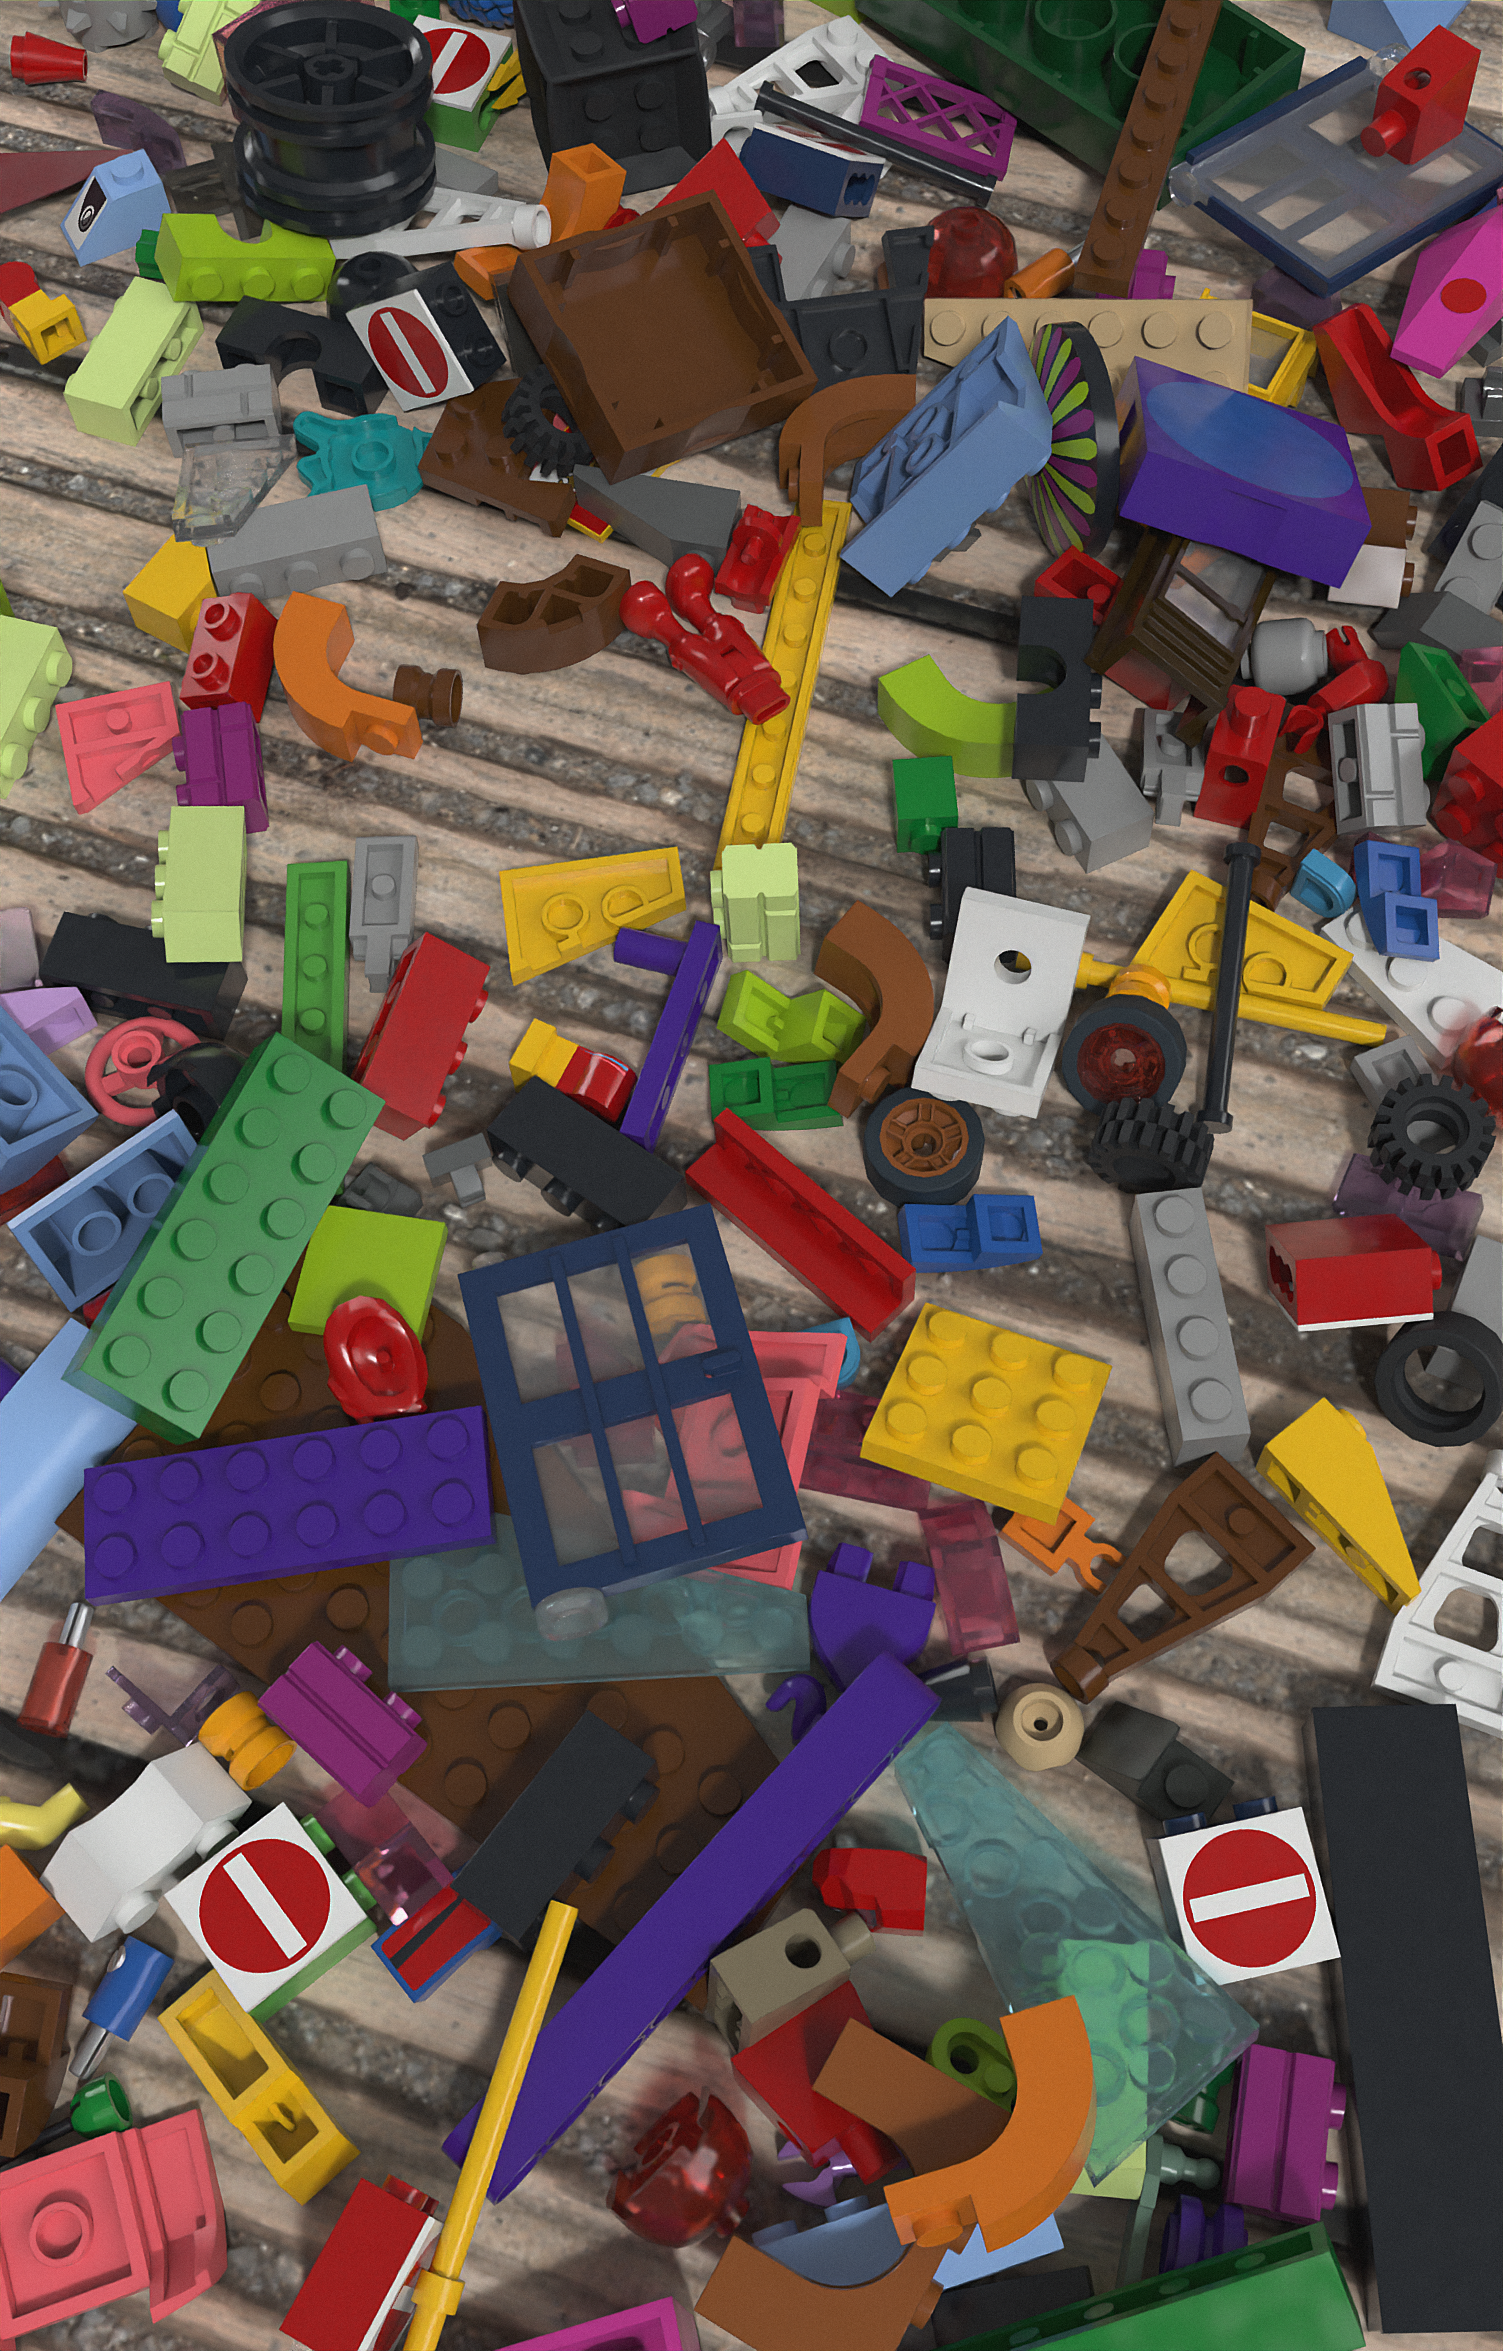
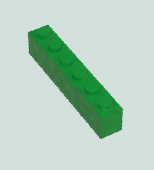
[929,2221,1366,2351]

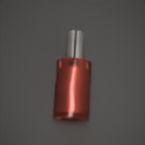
[16,1603,94,1738]

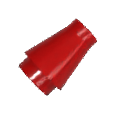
[10,31,88,85]

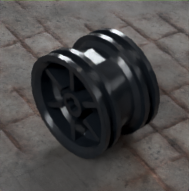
[223,0,437,236]

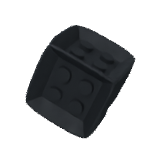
[513,0,711,197]

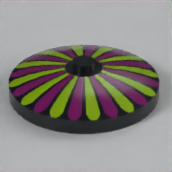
[1024,321,1120,559]

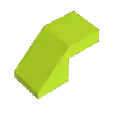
[716,970,867,1069]

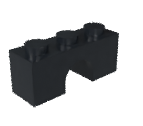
[215,295,390,418]
[1012,596,1103,782]

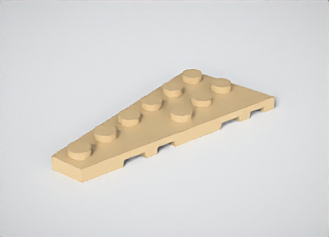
[924,298,1253,401]

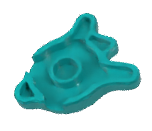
[293,411,433,512]

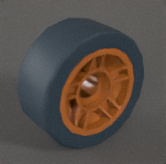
[863,1087,985,1209]

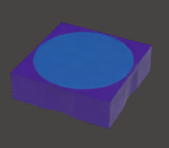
[1115,356,1372,589]

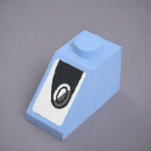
[60,148,171,267]

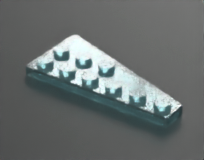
[388,1512,810,1693]
[894,1721,1260,2188]

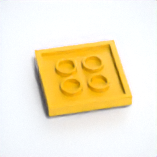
[860,1302,1113,1526]

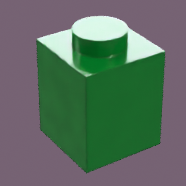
[891,756,958,855]

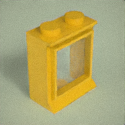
[1199,288,1321,408]

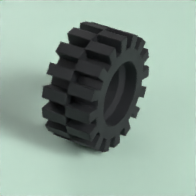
[501,364,594,477]
[1367,1073,1496,1201]
[1088,1097,1215,1194]

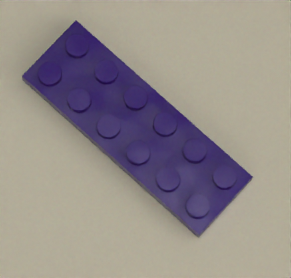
[84,1405,497,1607]

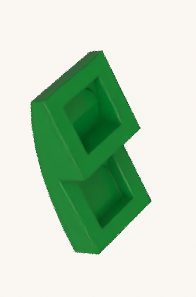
[708,1057,844,1131]

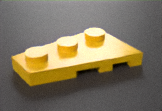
[499,847,687,986]
[1129,869,1354,1011]

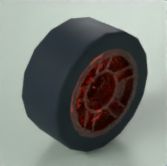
[1062,994,1187,1117]

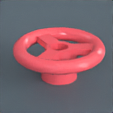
[85,1016,201,1127]

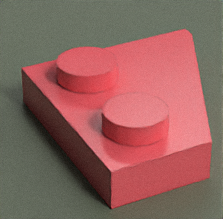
[55,681,182,815]

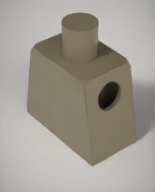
[706,1908,876,2055]

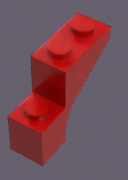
[1312,303,1483,492]

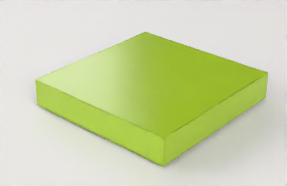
[288,1205,448,1345]

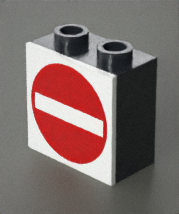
[345,261,507,412]

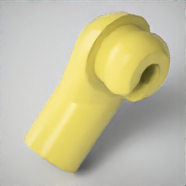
[0,1782,91,1851]

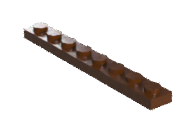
[1073,0,1224,298]

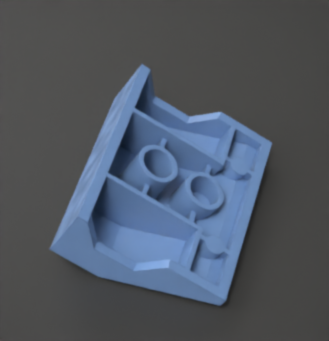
[840,316,1053,597]

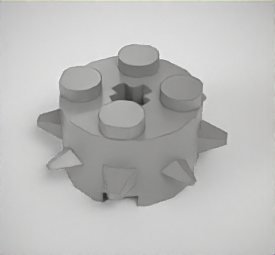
[37,0,159,53]

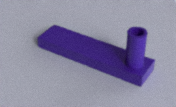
[614,920,723,1155]

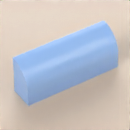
[0,1318,138,1602]

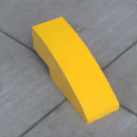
[157,1968,361,2206]

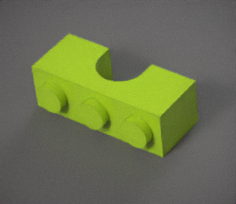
[154,213,336,301]

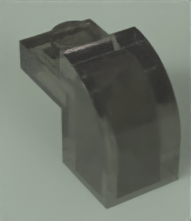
[164,142,265,241]

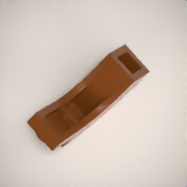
[779,374,916,526]
[813,900,934,1119]

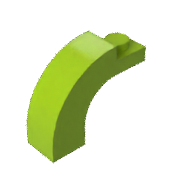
[877,654,1054,778]

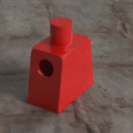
[1360,25,1481,165]
[652,137,783,265]
[1193,684,1286,830]
[730,1980,902,2185]

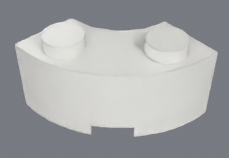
[39,1741,252,1943]

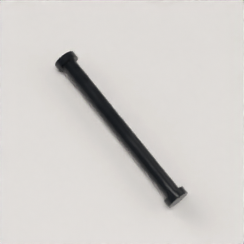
[754,80,998,208]
[1194,842,1262,1134]

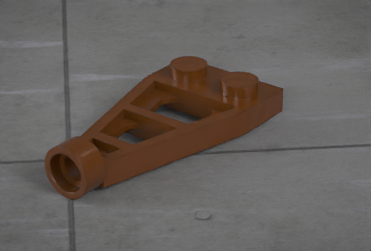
[1246,703,1341,912]
[1050,1452,1316,1705]

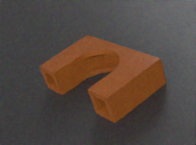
[693,2017,1012,2351]

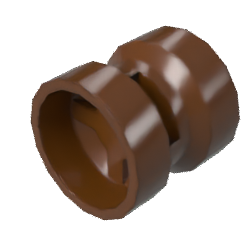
[393,664,463,728]

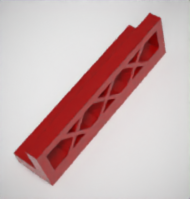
[685,1108,916,1343]

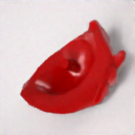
[323,1295,429,1425]

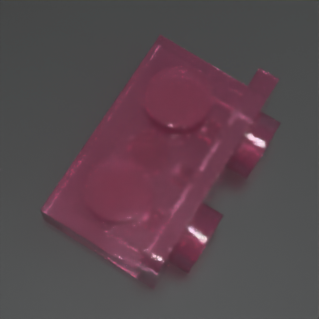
[799,1390,932,1513]

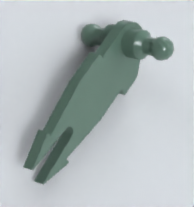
[1115,2130,1221,2289]

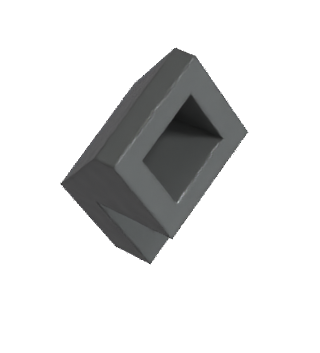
[1373,591,1503,683]

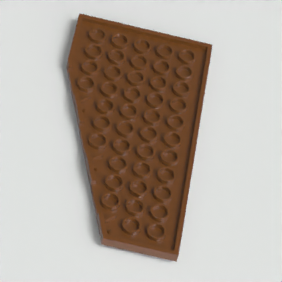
[54,1239,828,2014]

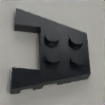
[746,225,935,397]

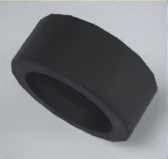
[1373,1311,1503,1447]

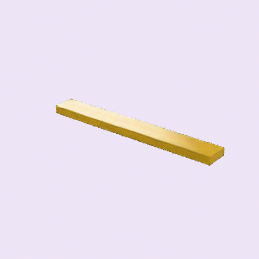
[713,500,852,871]

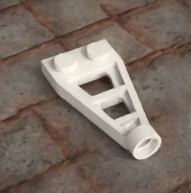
[708,15,904,130]
[329,187,551,259]
[1370,1450,1503,1739]

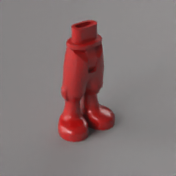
[619,553,791,725]

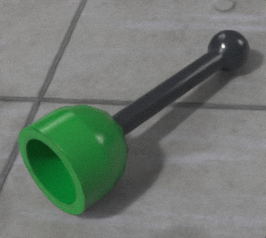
[0,2072,133,2168]

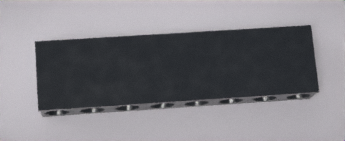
[1301,1704,1503,2334]

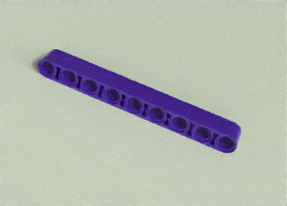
[441,1650,942,2206]

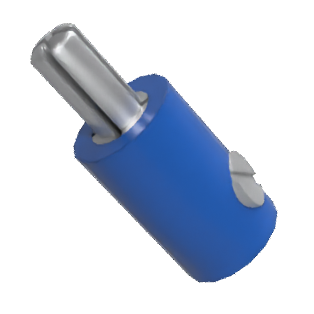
[68,1935,175,2081]

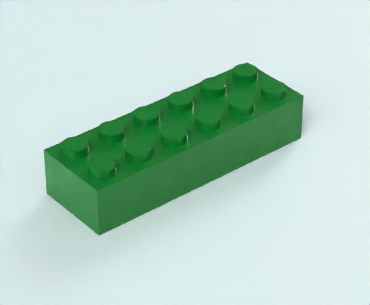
[61,1031,386,1446]

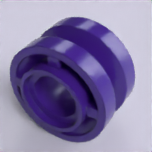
[1158,2194,1248,2275]

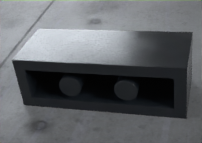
[37,911,248,1041]
[486,1075,688,1259]
[449,1710,661,1953]

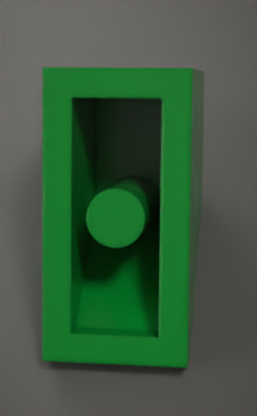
[1394,641,1492,782]

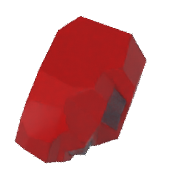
[812,1847,927,1937]

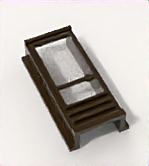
[1083,525,1280,749]

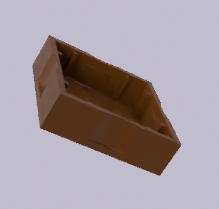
[506,189,819,485]

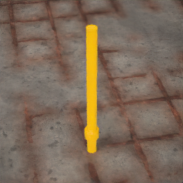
[1015,952,1387,1048]
[402,1900,579,2351]

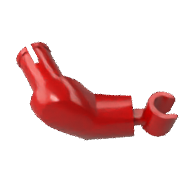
[1277,625,1390,754]

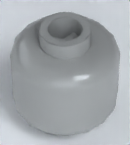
[1240,617,1328,696]

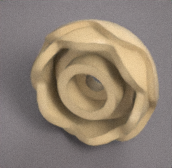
[996,1683,1084,1772]

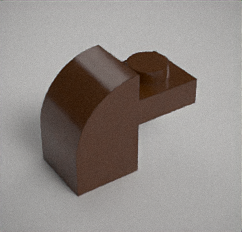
[0,1971,73,2158]

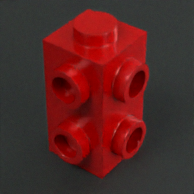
[179,592,278,723]

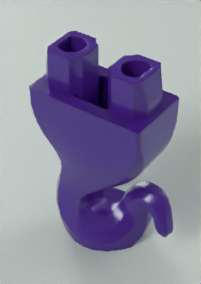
[765,1542,936,1746]

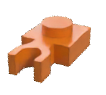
[997,1497,1127,1597]

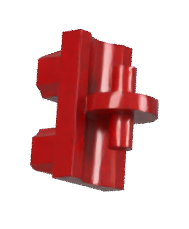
[715,504,802,614]

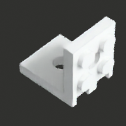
[911,887,1090,1119]

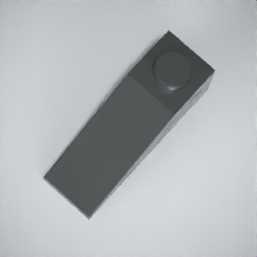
[573,464,742,578]

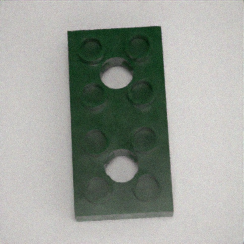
[855,0,1306,211]

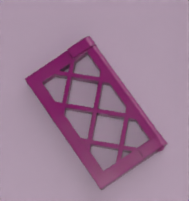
[858,54,1018,182]

